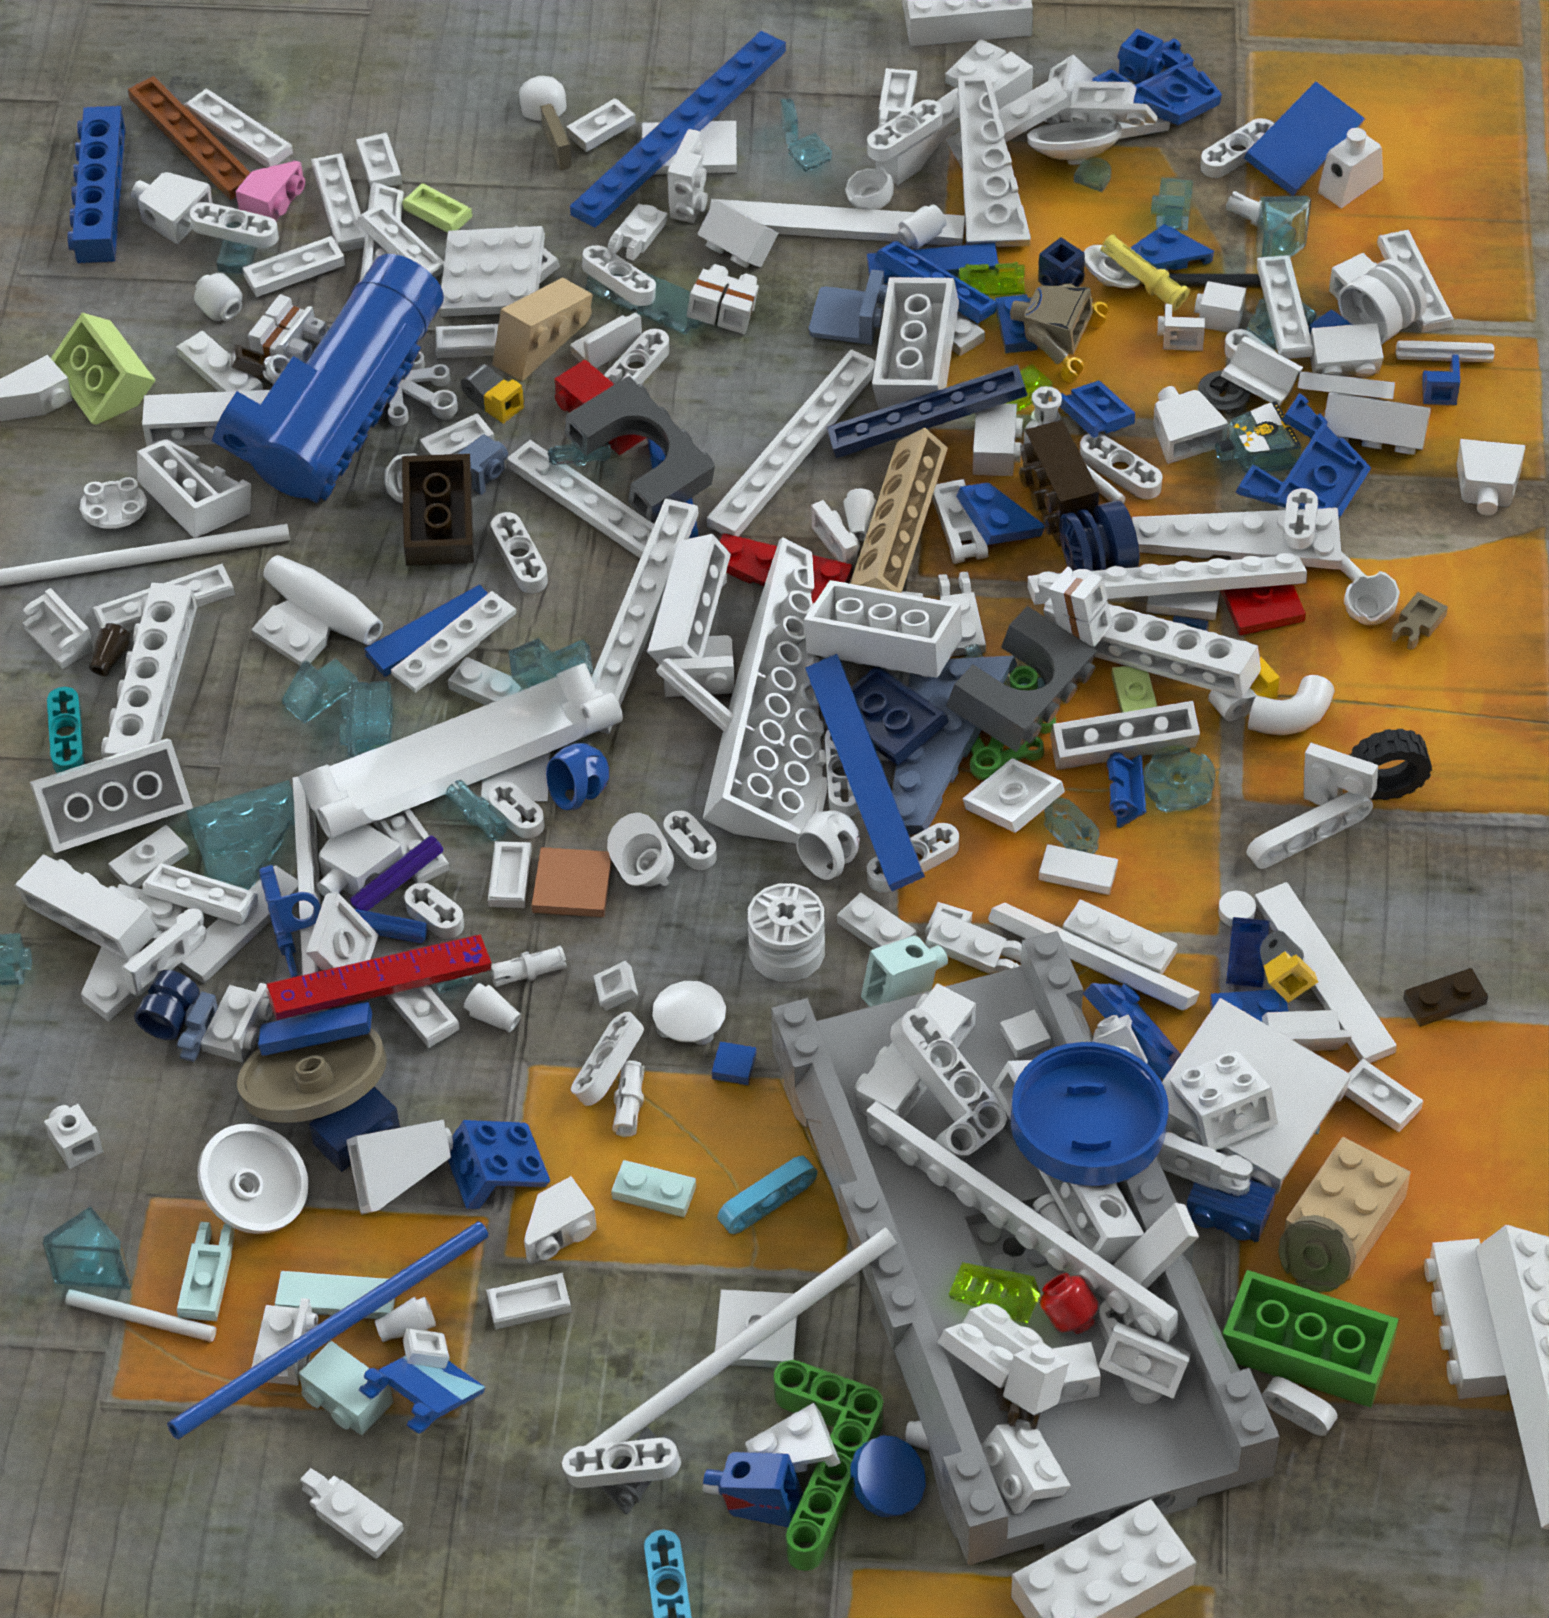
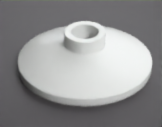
[1084,245,1141,288]

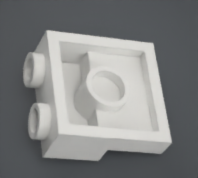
[667,129,708,223]
[937,1303,1050,1388]

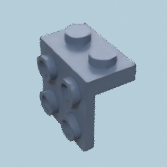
[809,269,888,345]

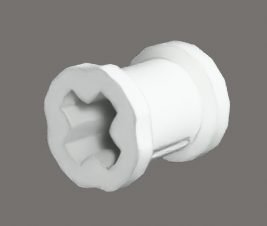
[1031,386,1062,426]

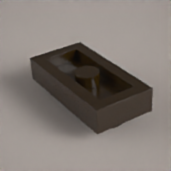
[1403,968,1488,1027]

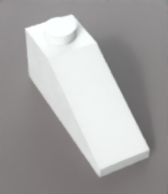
[0,355,73,421]

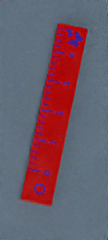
[266,934,492,1020]

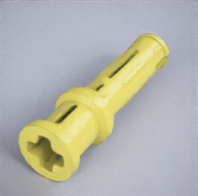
[1100,234,1190,312]

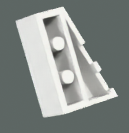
[137,439,251,538]

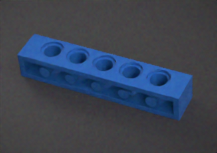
[68,106,126,263]

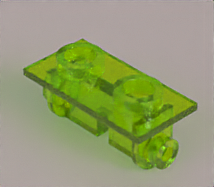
[958,262,1025,296]

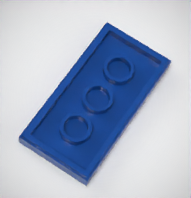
[1244,81,1365,196]

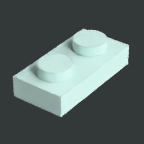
[611,1160,696,1218]

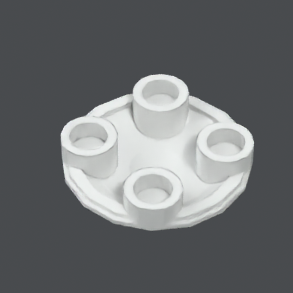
[80,477,147,529]
[652,981,726,1045]

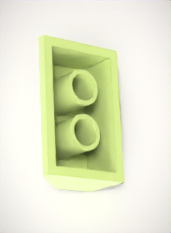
[51,313,156,425]

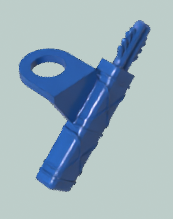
[259,865,321,978]

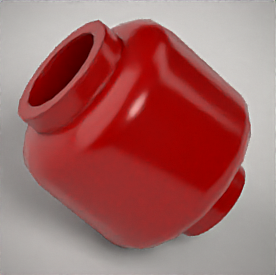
[1040,1273,1099,1334]

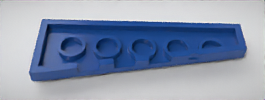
[1083,983,1181,1080]

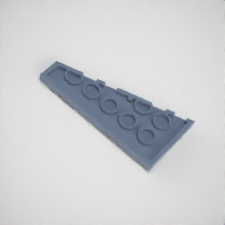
[892,656,1017,835]

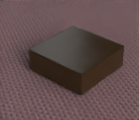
[230,344,267,379]

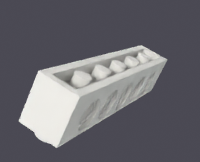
[101,582,197,758]
[1052,604,1261,699]
[992,1060,1144,1262]

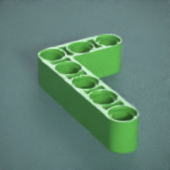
[774,1360,883,1571]

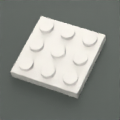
[439,226,545,317]

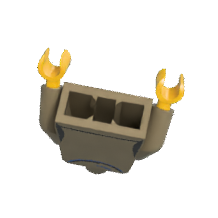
[1010,283,1108,383]

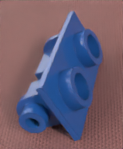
[1106,752,1146,828]

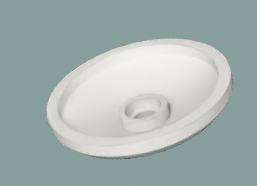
[1027,121,1122,165]
[198,1124,308,1234]

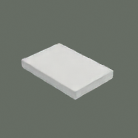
[642,121,737,175]

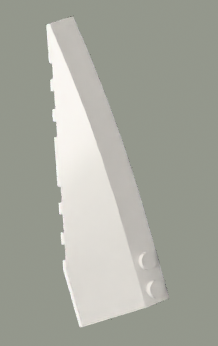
[702,537,828,844]

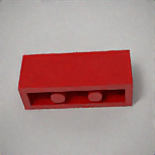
[554,359,646,456]

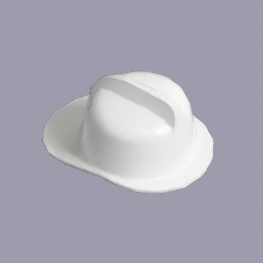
[607,813,674,887]

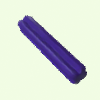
[350,835,443,911]

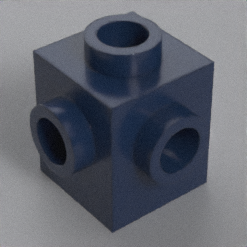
[1038,237,1085,287]

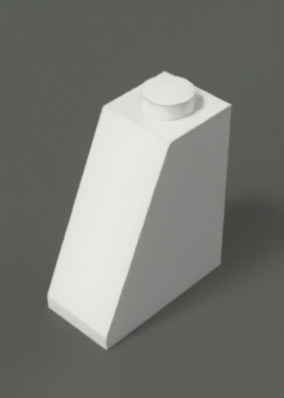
[346,1120,453,1215]

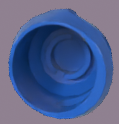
[546,743,610,810]

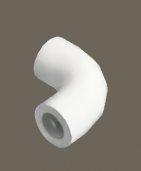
[1248,675,1335,736]

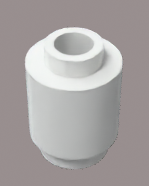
[898,204,947,250]

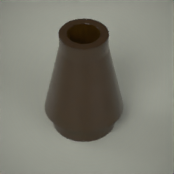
[89,623,131,677]

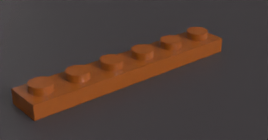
[128,76,251,200]

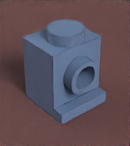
[458,434,509,495]

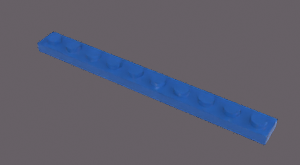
[570,31,786,228]

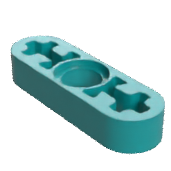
[47,687,85,773]

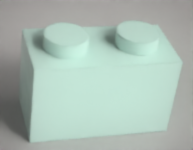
[299,1341,393,1436]

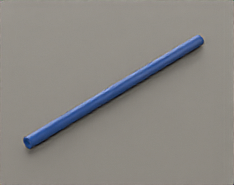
[167,1222,488,1439]

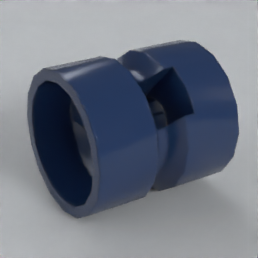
[134,970,200,1040]

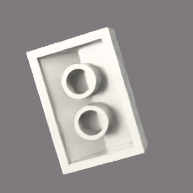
[1324,392,1431,455]

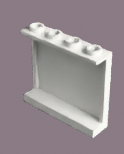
[1162,998,1351,1195]

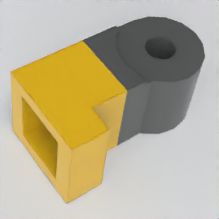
[460,364,524,424]
[1260,931,1318,1003]

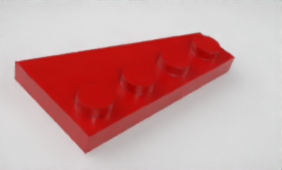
[719,533,853,603]

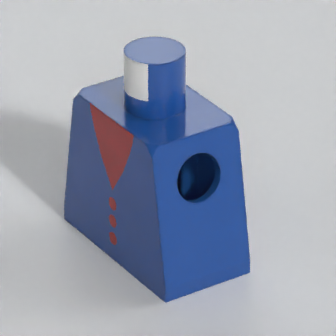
[703,1452,803,1527]

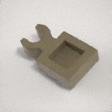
[1392,592,1448,650]

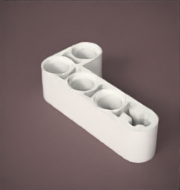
[890,1009,1007,1160]

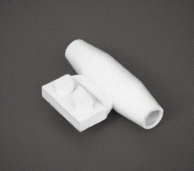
[251,555,383,669]

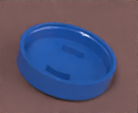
[1011,1042,1169,1186]

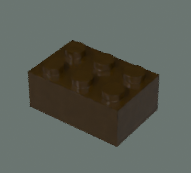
[1019,420,1099,547]
[402,454,474,566]

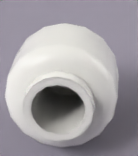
[194,273,242,321]

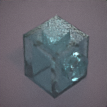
[1151,178,1193,231]
[0,933,32,985]

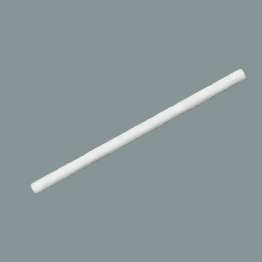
[0,524,290,586]
[577,1227,897,1472]

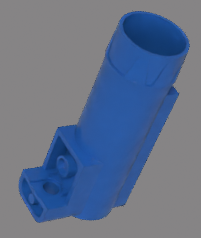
[211,254,444,503]

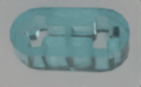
[1044,798,1100,854]

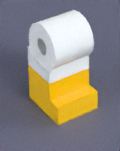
[1208,657,1280,721]

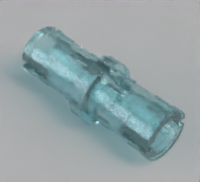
[446,780,507,841]

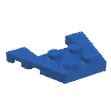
[1092,38,1222,125]
[1235,393,1371,519]

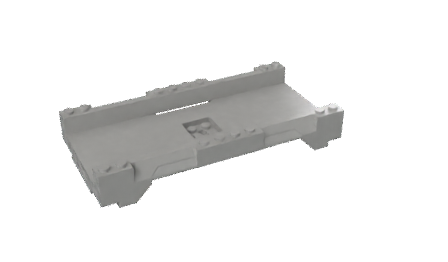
[771,931,1280,1566]

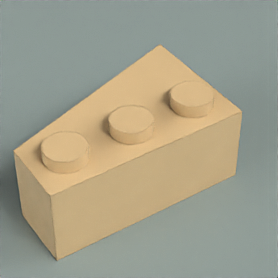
[492,278,593,382]

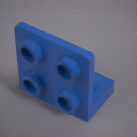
[448,1120,550,1209]

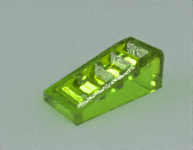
[948,1262,1040,1323]

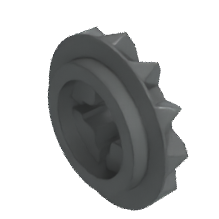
[1198,370,1251,414]

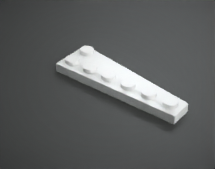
[958,75,1030,247]
[1132,508,1342,569]

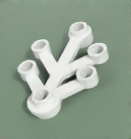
[388,351,458,426]

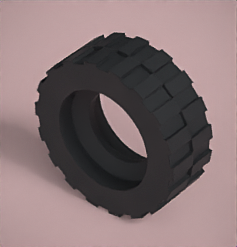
[1349,728,1432,800]

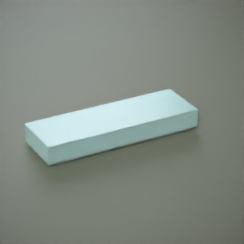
[275,1271,395,1319]

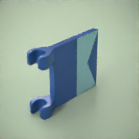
[359,1356,486,1434]

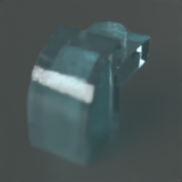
[509,638,593,690]

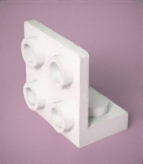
[1170,1051,1278,1150]

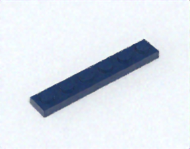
[827,364,1028,458]

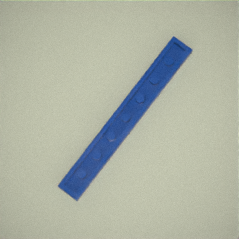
[805,654,925,891]

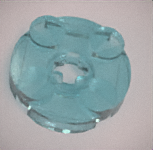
[1144,745,1216,812]

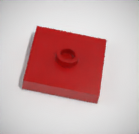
[1220,584,1306,636]

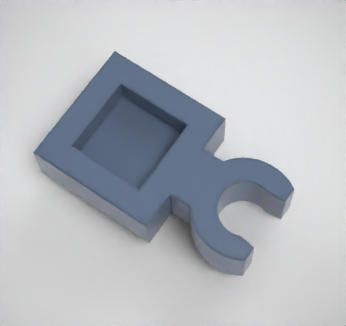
[177,991,218,1062]

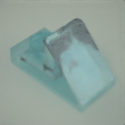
[282,658,358,724]

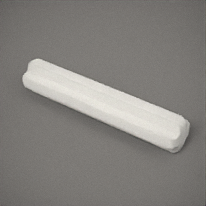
[1395,340,1494,362]
[656,658,733,732]

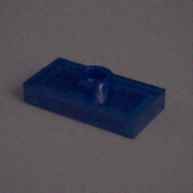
[1226,917,1270,988]

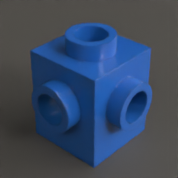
[1117,29,1164,83]

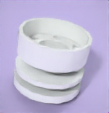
[1338,259,1427,345]
[748,883,825,982]

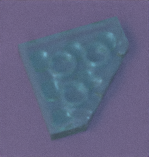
[186,780,295,890]

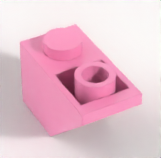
[236,161,305,221]

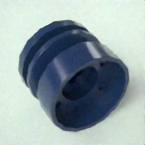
[1059,500,1140,571]

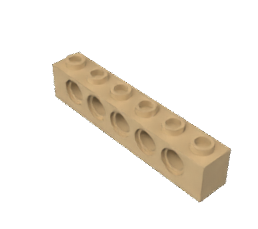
[850,428,948,593]

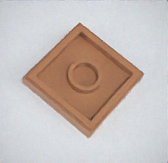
[532,847,613,917]

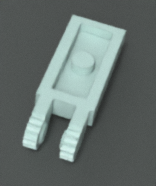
[177,1222,235,1321]

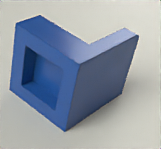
[1422,354,1460,405]

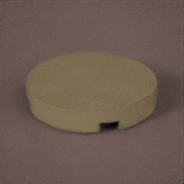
[1278,1215,1356,1292]

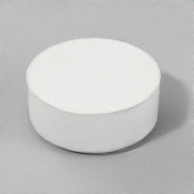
[1218,891,1256,928]

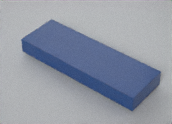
[258,1002,372,1056]

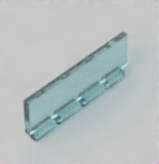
[585,269,703,335]

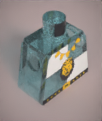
[1215,401,1301,474]

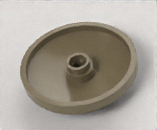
[237,1028,387,1123]

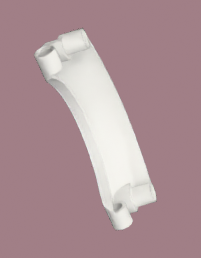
[298,663,623,839]

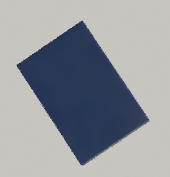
[851,666,949,766]

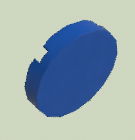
[850,1435,925,1517]

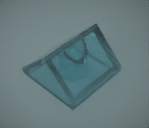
[1256,196,1311,258]
[43,1206,132,1290]

